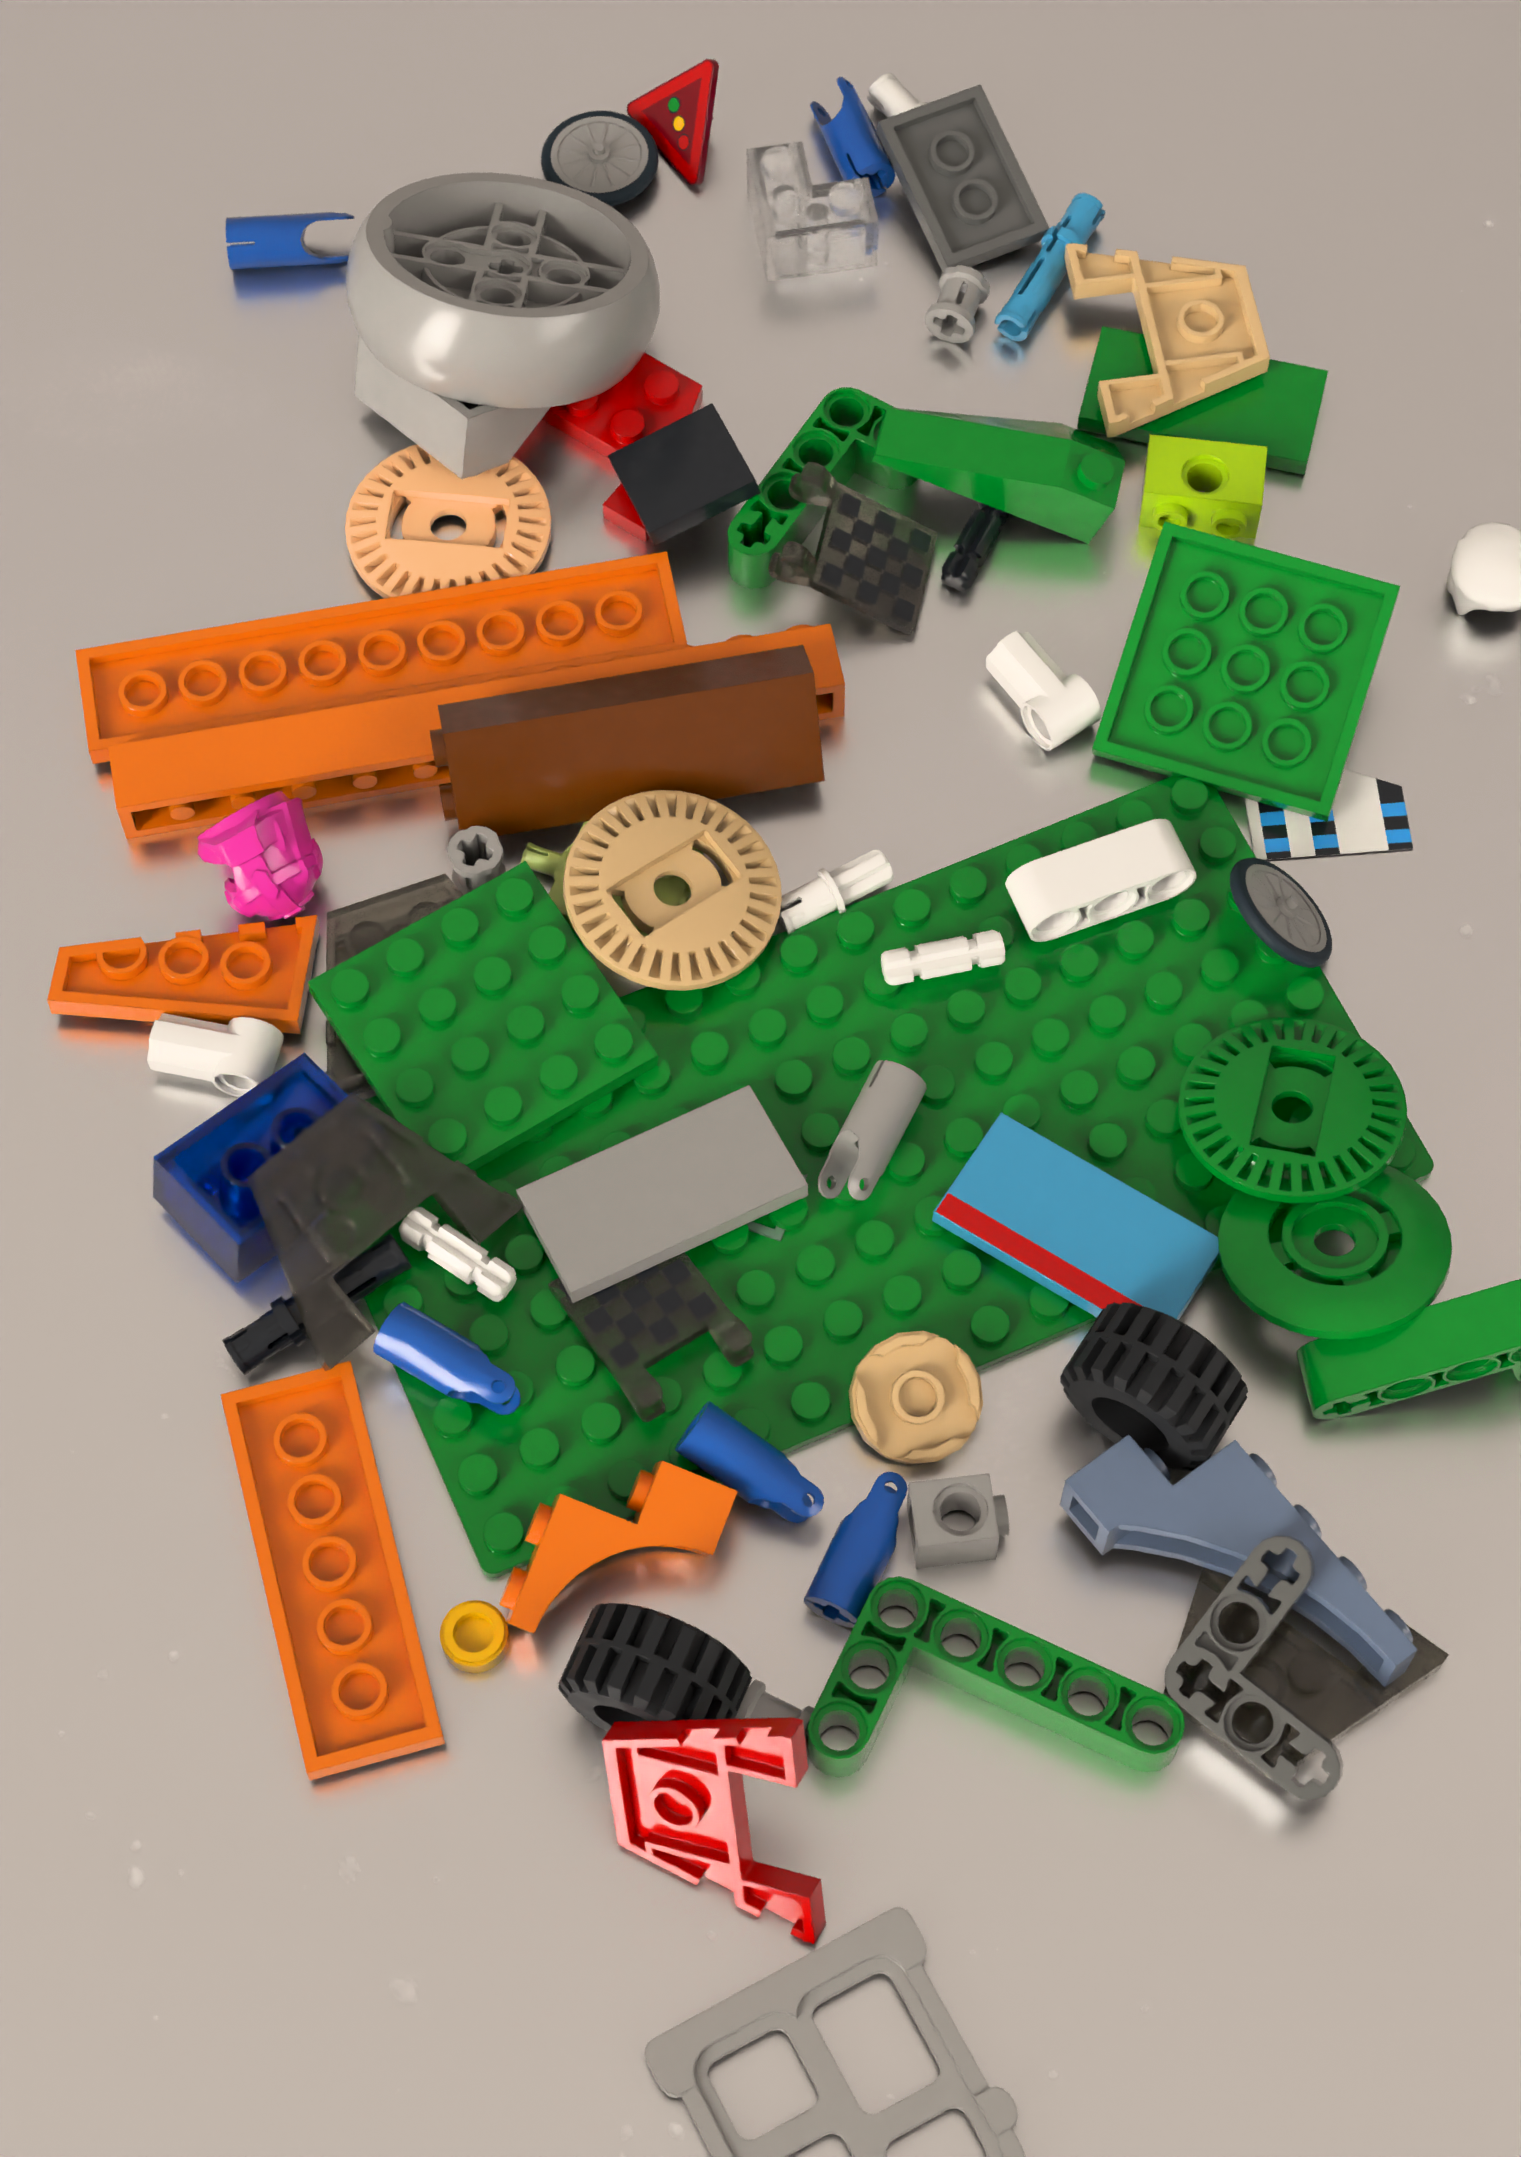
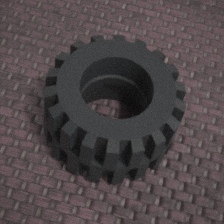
[1060,1302,1248,1471]
[558,1603,752,1732]

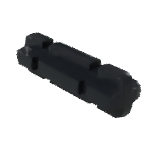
[941,502,1010,591]

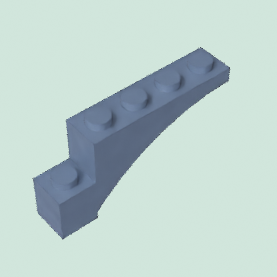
[1060,1434,1417,1687]

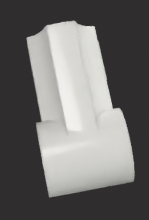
[986,630,1102,751]
[147,1013,284,1100]

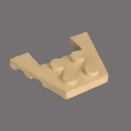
[1064,243,1270,438]

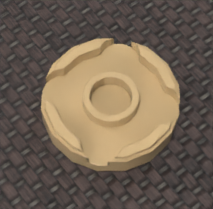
[849,1331,983,1465]

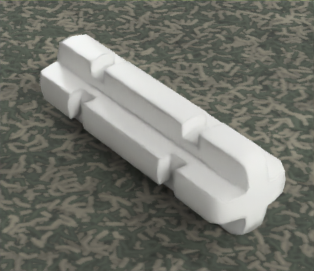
[881,930,1005,986]
[399,1207,517,1302]

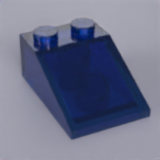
[153,1052,389,1284]

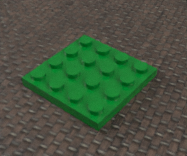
[1092,521,1400,822]
[308,861,658,1191]

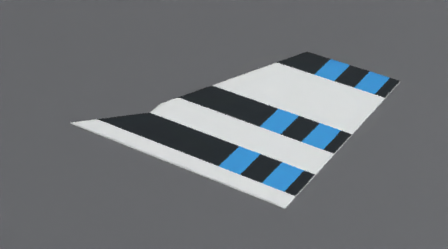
[1245,769,1413,860]

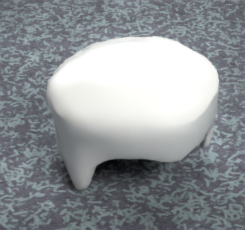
[1447,522,1521,615]

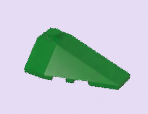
[871,407,1126,544]

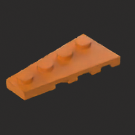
[47,915,320,1034]

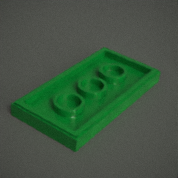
[1077,326,1328,475]

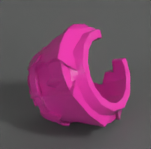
[197,791,323,921]

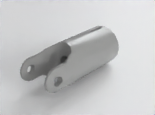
[818,1060,927,1200]

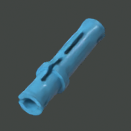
[995,193,1106,341]

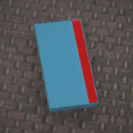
[932,1113,1219,1320]

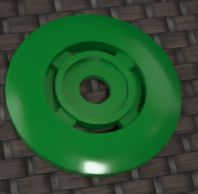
[1178,1017,1407,1203]
[1218,1166,1452,1339]

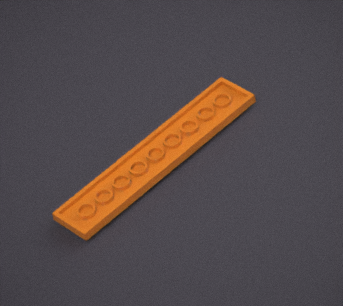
[75,551,687,764]

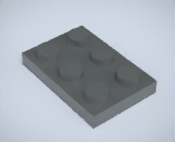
[876,84,1049,272]

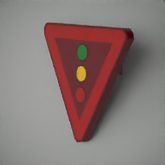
[627,59,719,185]

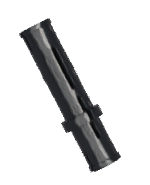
[222,1232,412,1375]

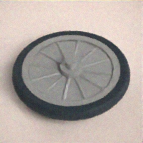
[541,111,659,206]
[1230,858,1332,968]

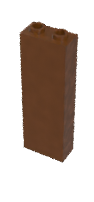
[430,645,825,836]

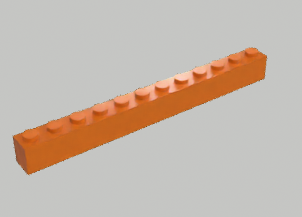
[108,623,845,839]

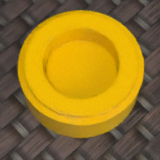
[440,1600,510,1673]

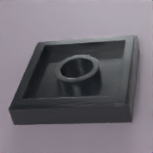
[608,403,761,546]

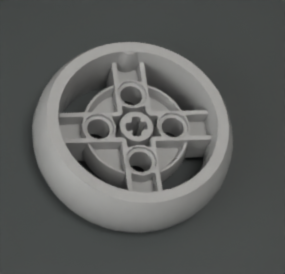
[345,173,660,409]

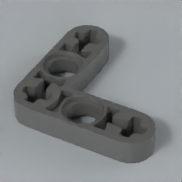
[1164,1536,1343,1800]

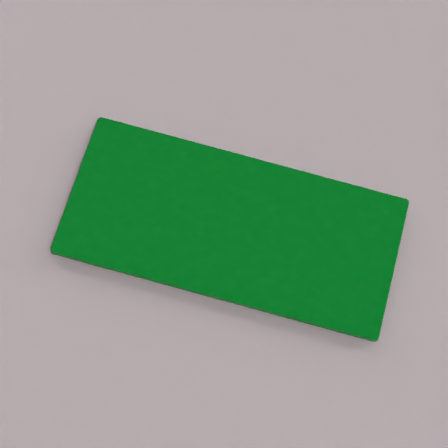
[295,776,1434,1578]

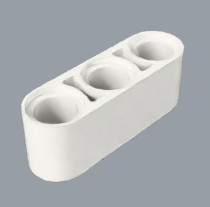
[1005,819,1197,942]

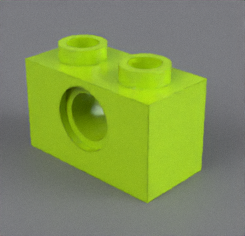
[1139,434,1267,539]

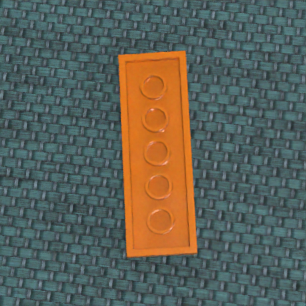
[220,1361,445,1781]

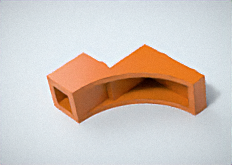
[499,1460,738,1633]

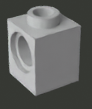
[907,1473,1009,1569]

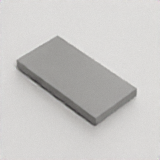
[516,1085,808,1303]

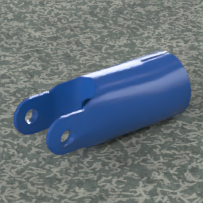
[810,76,895,200]
[225,212,354,270]
[373,1302,521,1415]
[675,1401,824,1523]
[804,1472,908,1628]

